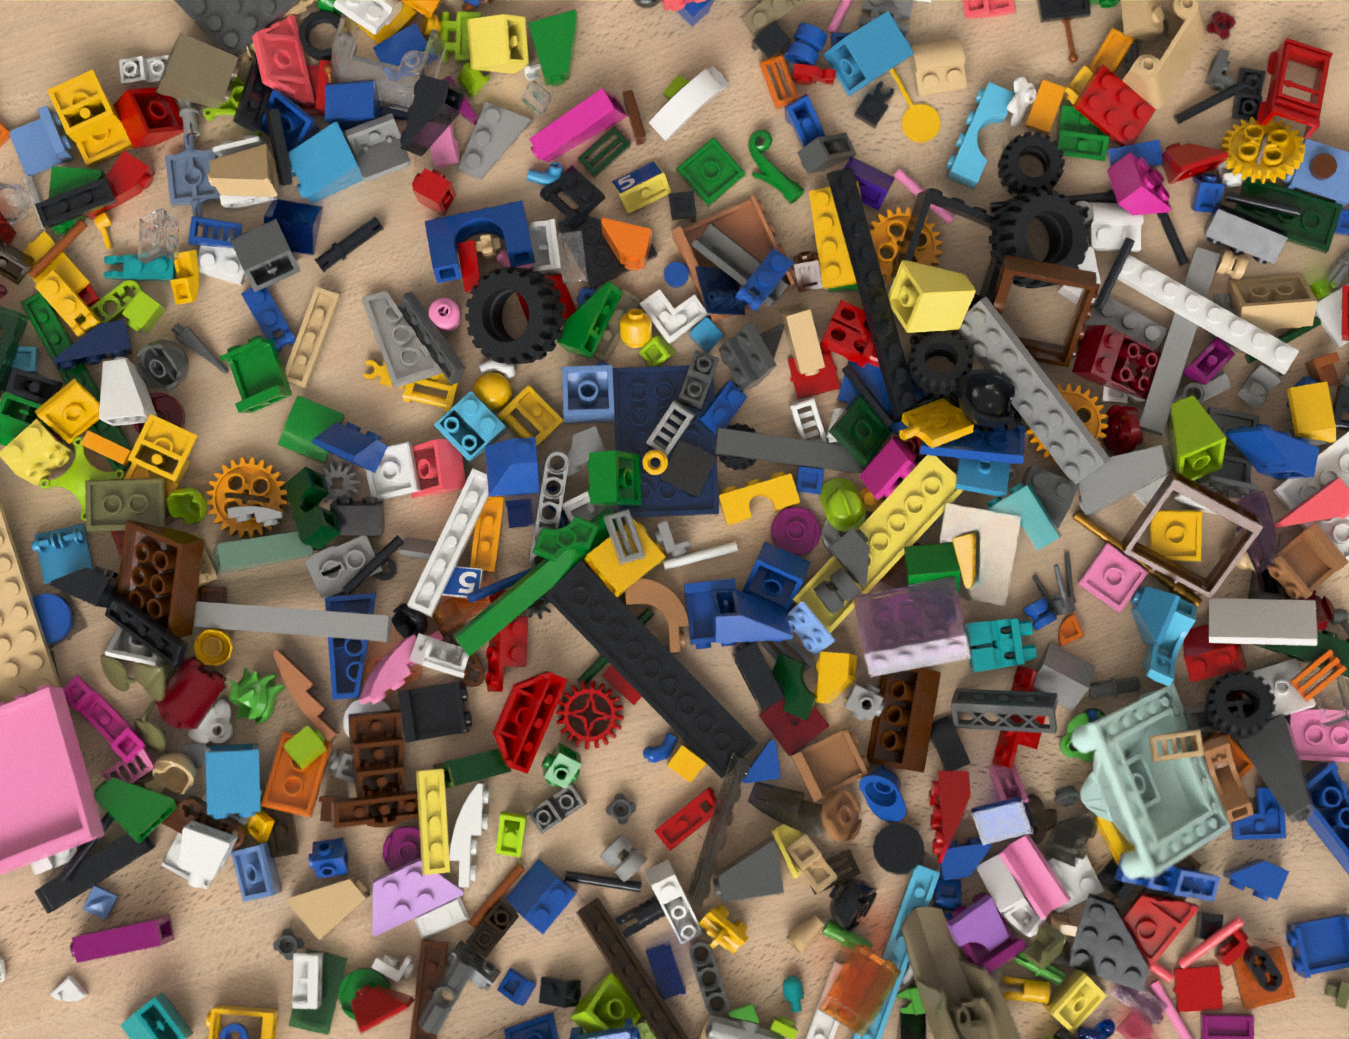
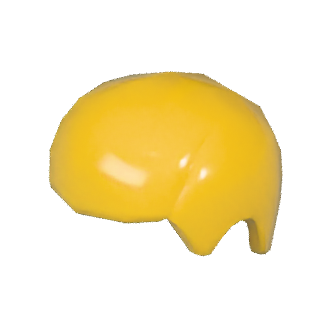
[473,372,513,412]
[193,628,233,667]

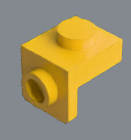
[1064,65,1094,104]

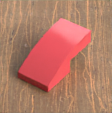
[963,0,1015,18]

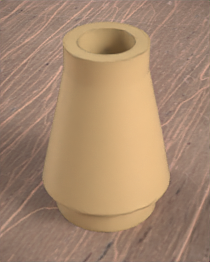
[786,915,824,953]

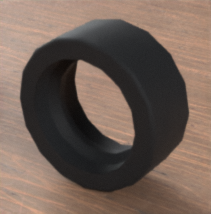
[299,11,348,61]

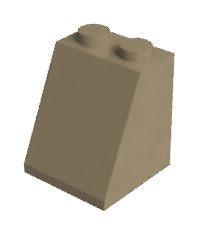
[156,33,239,109]

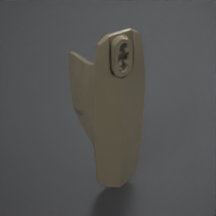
[901,907,1021,1039]

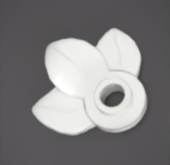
[1007,76,1036,126]
[188,699,233,744]

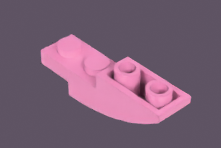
[359,630,444,704]

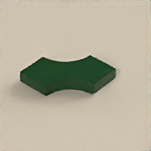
[772,653,817,720]

